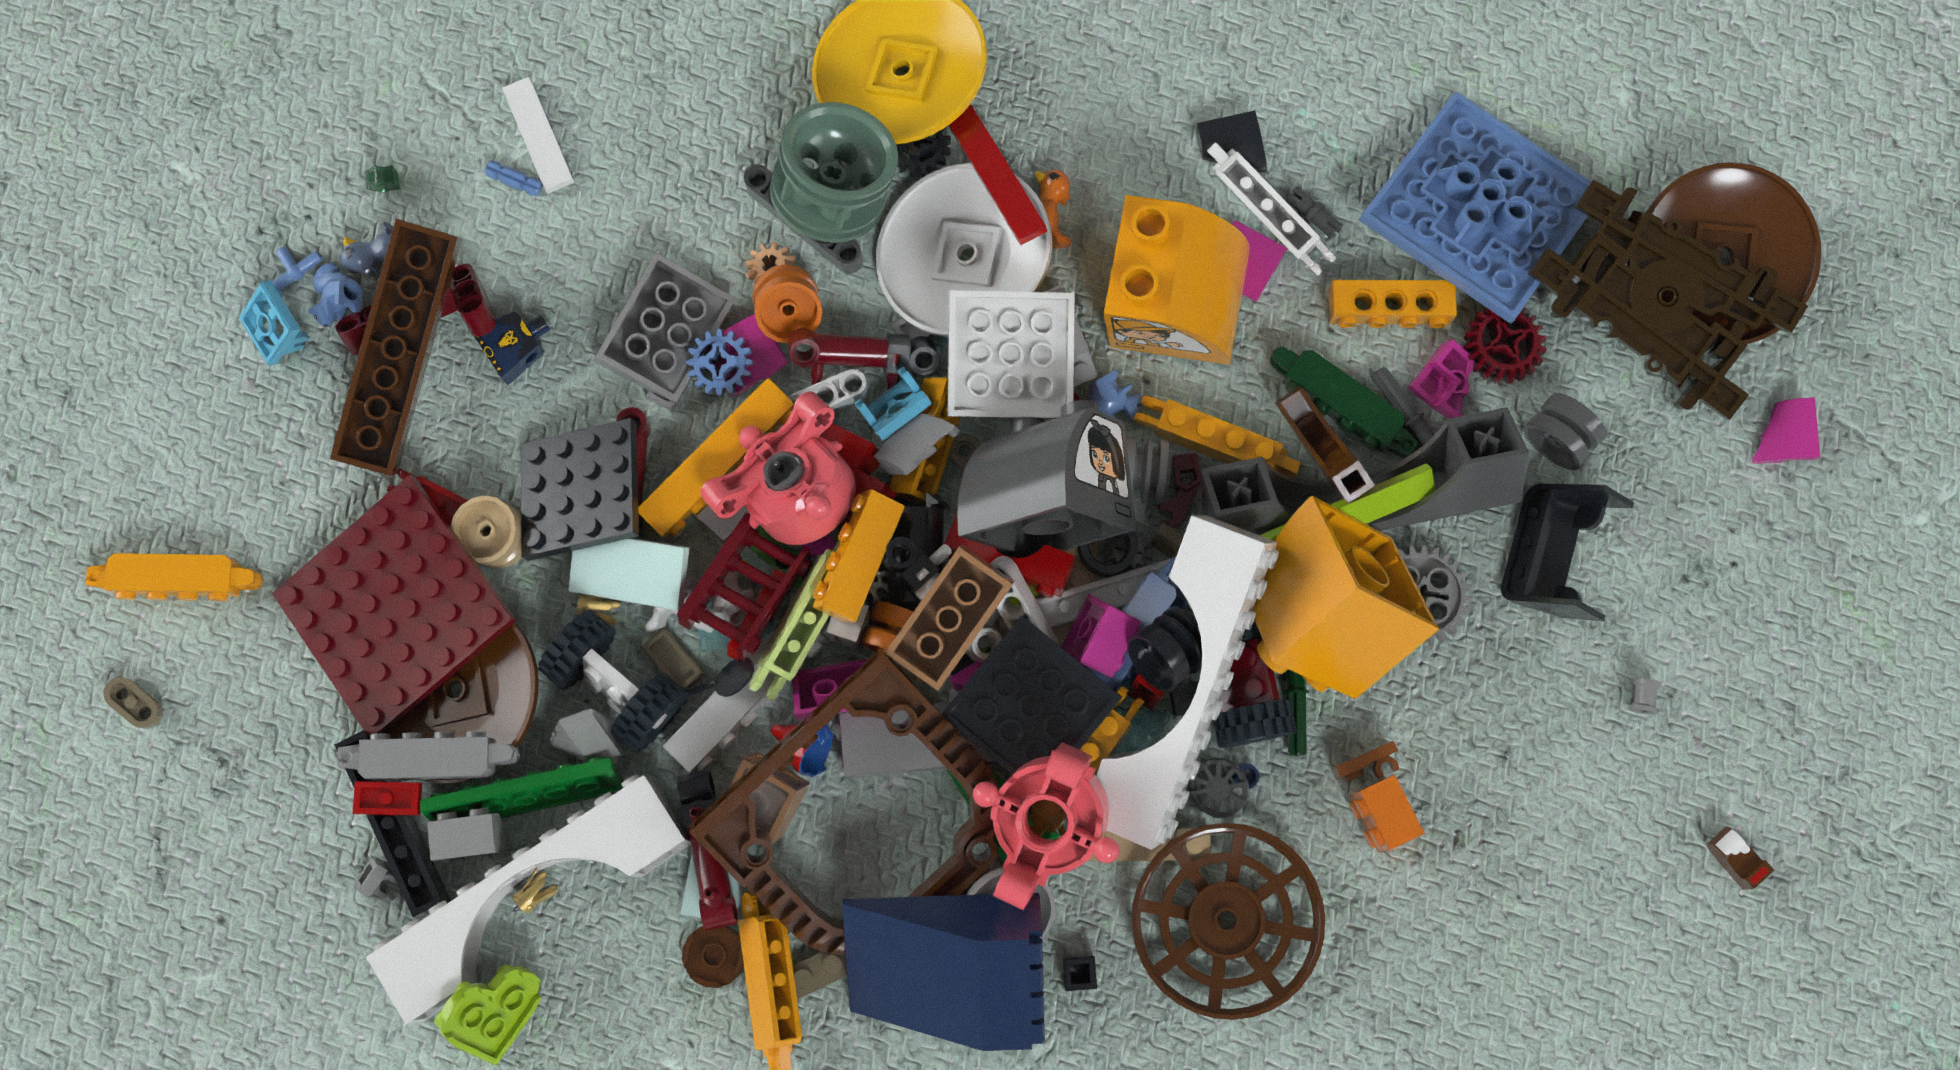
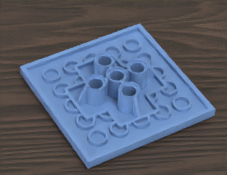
[1359,91,1590,324]

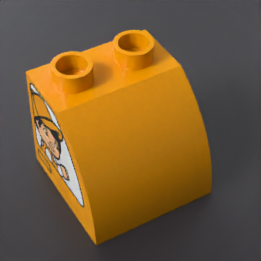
[1103,195,1250,365]

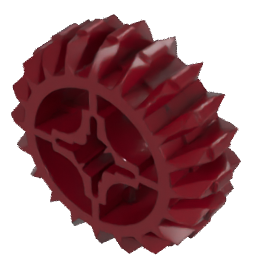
[1463,307,1547,385]

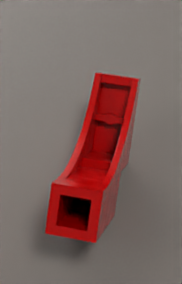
[820,423,896,523]

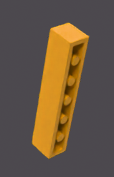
[638,378,795,538]

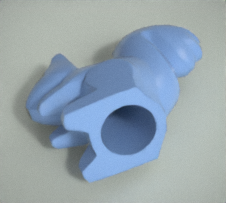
[308,263,363,327]
[1087,370,1143,423]

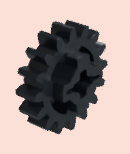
[896,127,951,178]

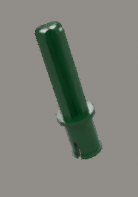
[1284,669,1309,756]

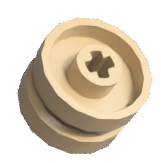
[451,495,522,569]

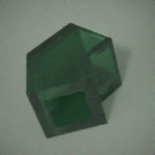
[364,165,400,192]

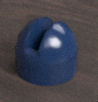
[1232,763,1259,789]

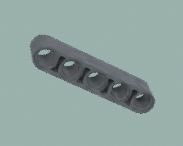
[743,164,863,274]

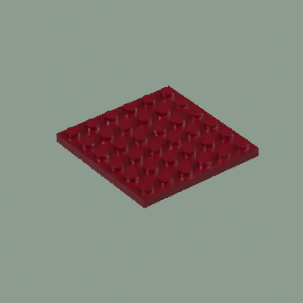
[272,475,517,736]

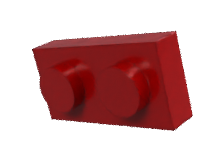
[352,781,423,816]

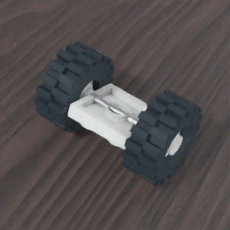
[538,609,689,753]

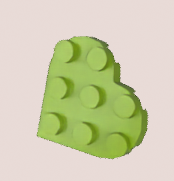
[434,964,541,1066]

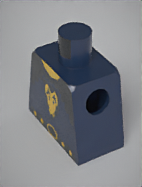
[474,312,551,385]

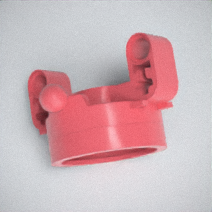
[973,742,1120,911]

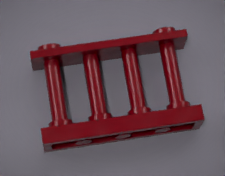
[677,512,813,661]

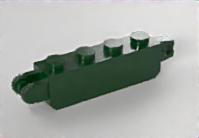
[1270,346,1419,459]

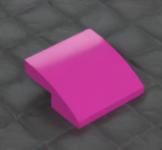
[1232,220,1288,302]
[706,314,789,396]

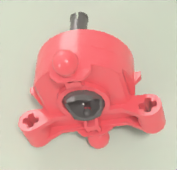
[700,391,856,545]

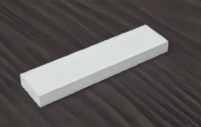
[502,77,575,194]

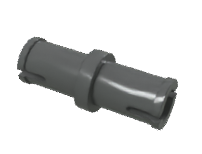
[1286,186,1343,240]

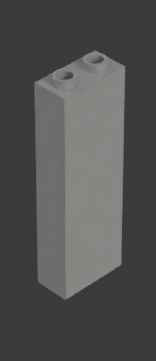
[835,702,999,779]

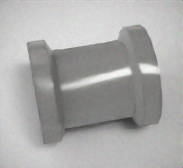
[1629,678,1662,715]

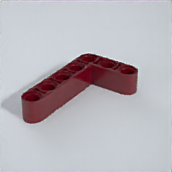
[335,264,496,355]

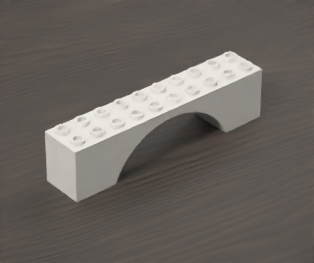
[1096,515,1279,850]
[366,774,690,1024]

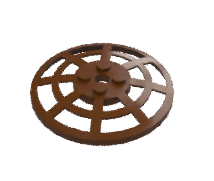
[1131,823,1325,1020]

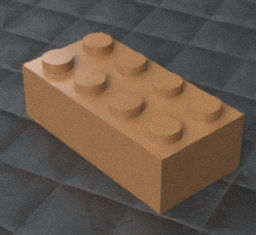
[885,544,1015,691]

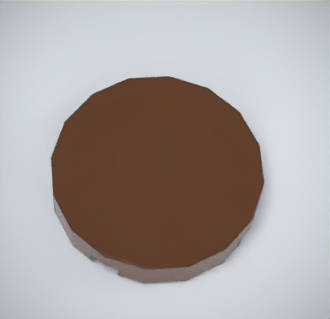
[682,926,744,988]

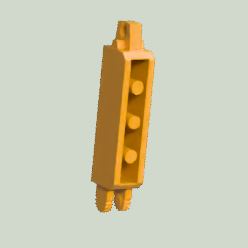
[1134,395,1301,477]
[85,553,264,602]
[1029,686,1145,837]
[738,891,802,1070]

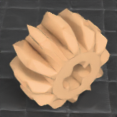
[745,241,796,286]

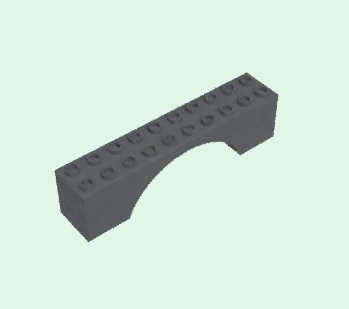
[1201,407,1529,535]

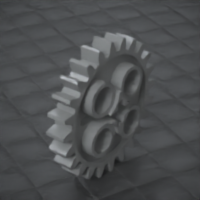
[1398,545,1473,646]

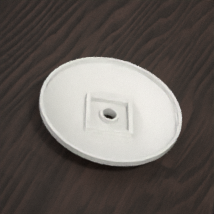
[876,163,1052,337]

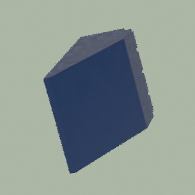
[842,893,1045,1051]

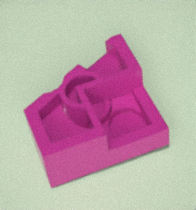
[1407,339,1475,419]
[1752,397,1820,464]

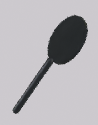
[687,657,754,697]

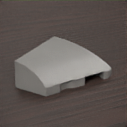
[874,413,960,475]

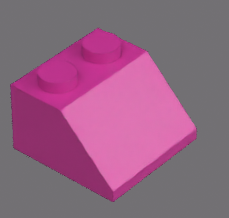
[1061,593,1141,678]

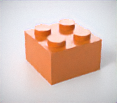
[1349,774,1425,853]

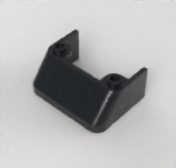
[1501,483,1634,622]

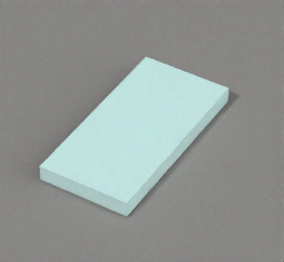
[568,538,689,611]

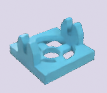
[239,280,310,366]
[854,367,932,440]

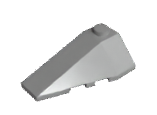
[549,709,626,766]

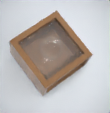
[729,751,810,844]

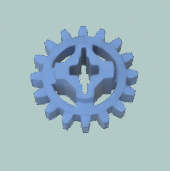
[686,329,754,397]

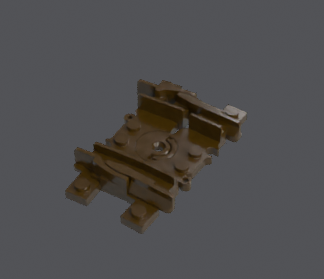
[1528,179,1808,420]

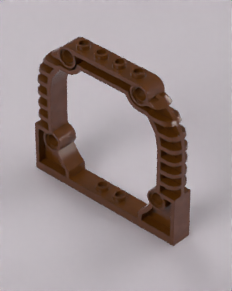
[689,648,999,955]

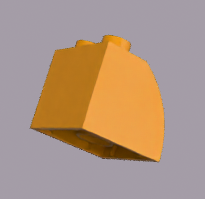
[1252,496,1439,699]

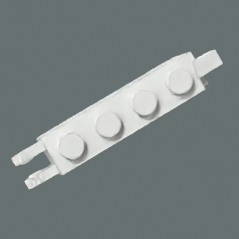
[1207,142,1336,276]

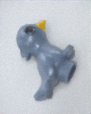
[340,221,393,275]

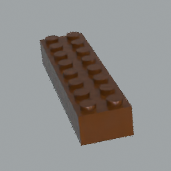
[330,219,462,476]

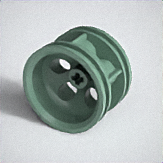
[770,102,898,243]

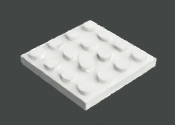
[947,290,1075,418]

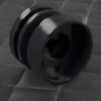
[1127,606,1202,693]

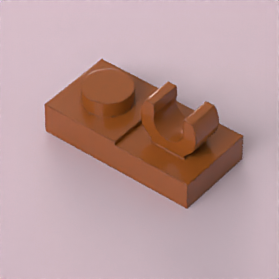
[1331,741,1399,782]

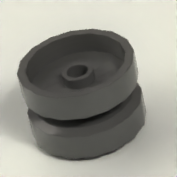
[1523,393,1606,470]

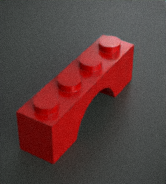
[944,512,1075,598]

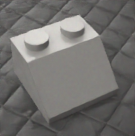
[427,808,510,861]

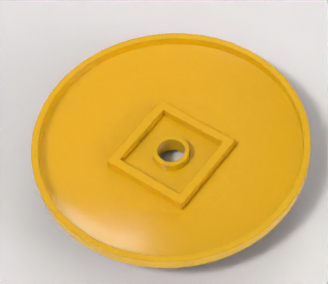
[812,0,988,144]

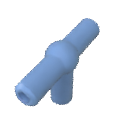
[272,247,323,290]

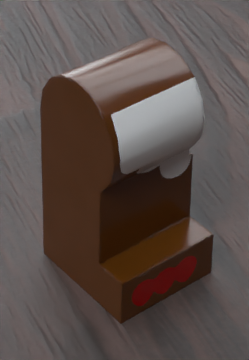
[1707,826,1774,890]

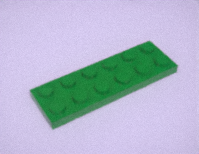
[420,757,625,821]

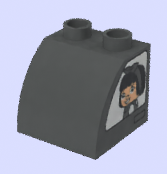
[957,400,1137,557]

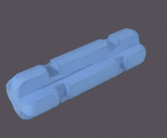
[485,160,543,197]

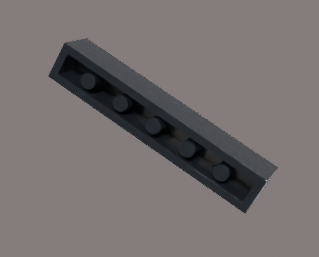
[334,730,451,918]

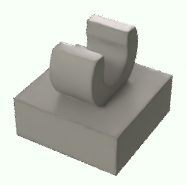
[354,857,396,898]

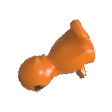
[1034,169,1072,250]

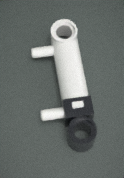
[882,536,1002,663]

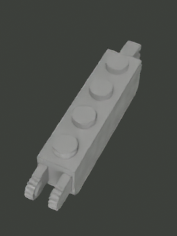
[337,731,521,781]

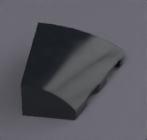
[1195,110,1267,173]

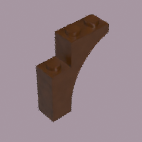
[1275,386,1375,503]

